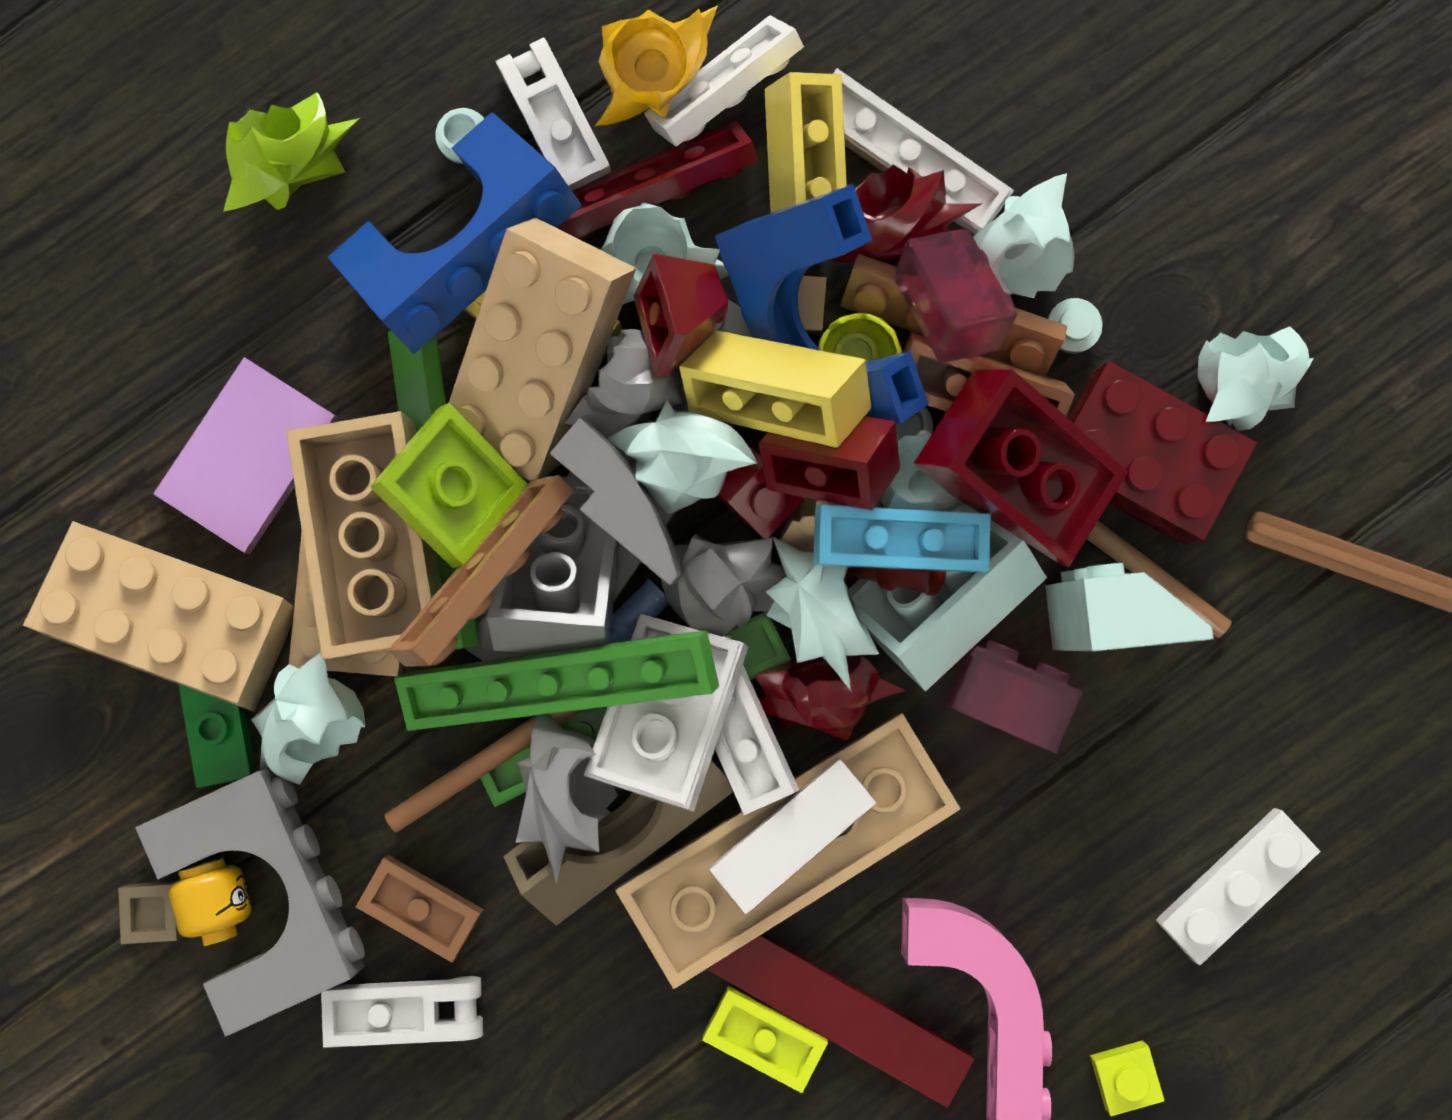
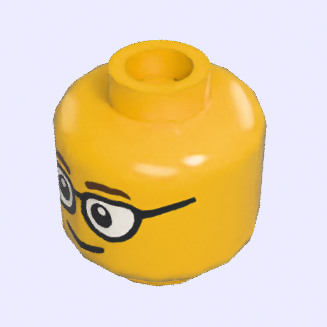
[168,858,252,946]

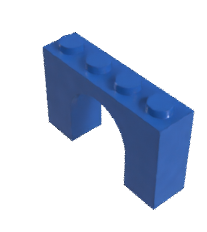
[328,112,582,354]
[715,184,929,425]

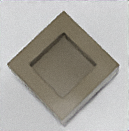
[118,881,183,944]

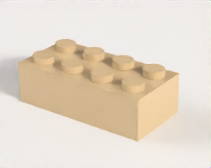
[449,218,636,481]
[286,411,441,660]
[23,521,294,712]

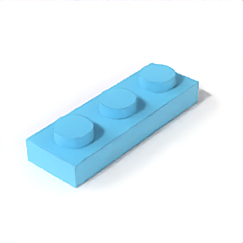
[813,505,991,573]

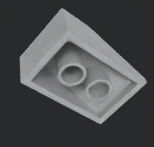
[487,476,619,654]

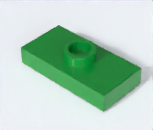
[178,684,256,788]

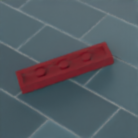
[557,121,758,241]

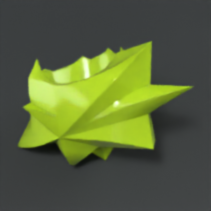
[223,92,360,212]

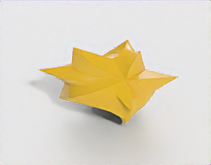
[595,5,718,126]

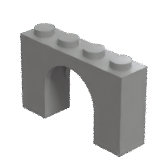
[135,768,365,1037]

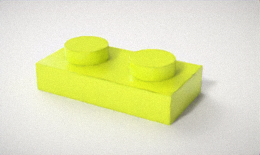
[702,985,828,1093]

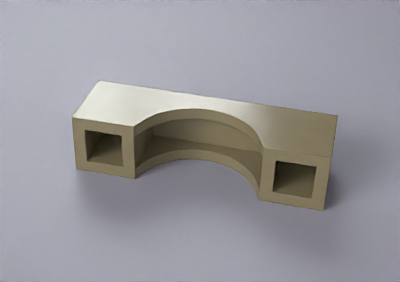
[503,756,733,926]

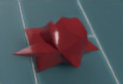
[829,164,983,264]
[755,655,907,741]

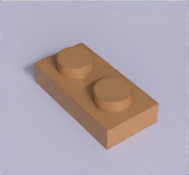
[356,855,484,962]

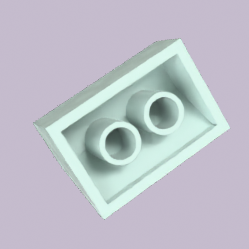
[847,503,1047,692]
[1045,563,1213,651]

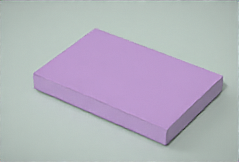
[153,357,340,554]

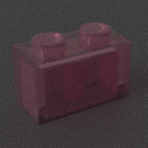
[893,228,1018,364]
[944,640,1082,753]

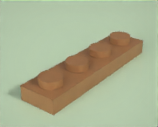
[840,254,1067,376]
[388,475,574,666]

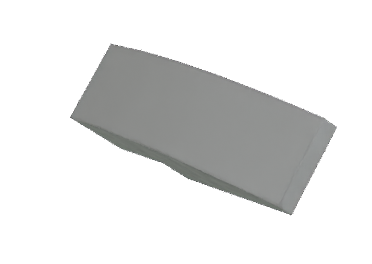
[550,417,683,585]

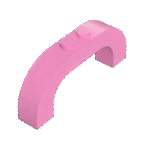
[901,898,1052,1120]

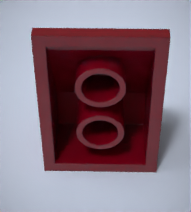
[913,369,1128,567]

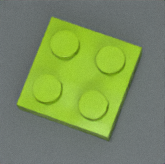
[370,403,528,568]

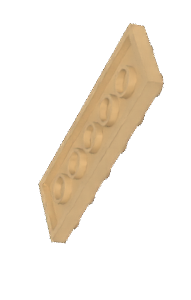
[615,713,960,989]

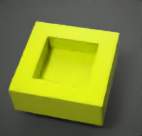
[1090,1040,1165,1116]

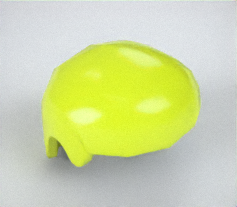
[818,313,902,362]

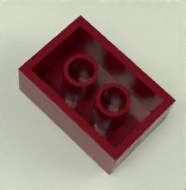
[1068,361,1257,545]

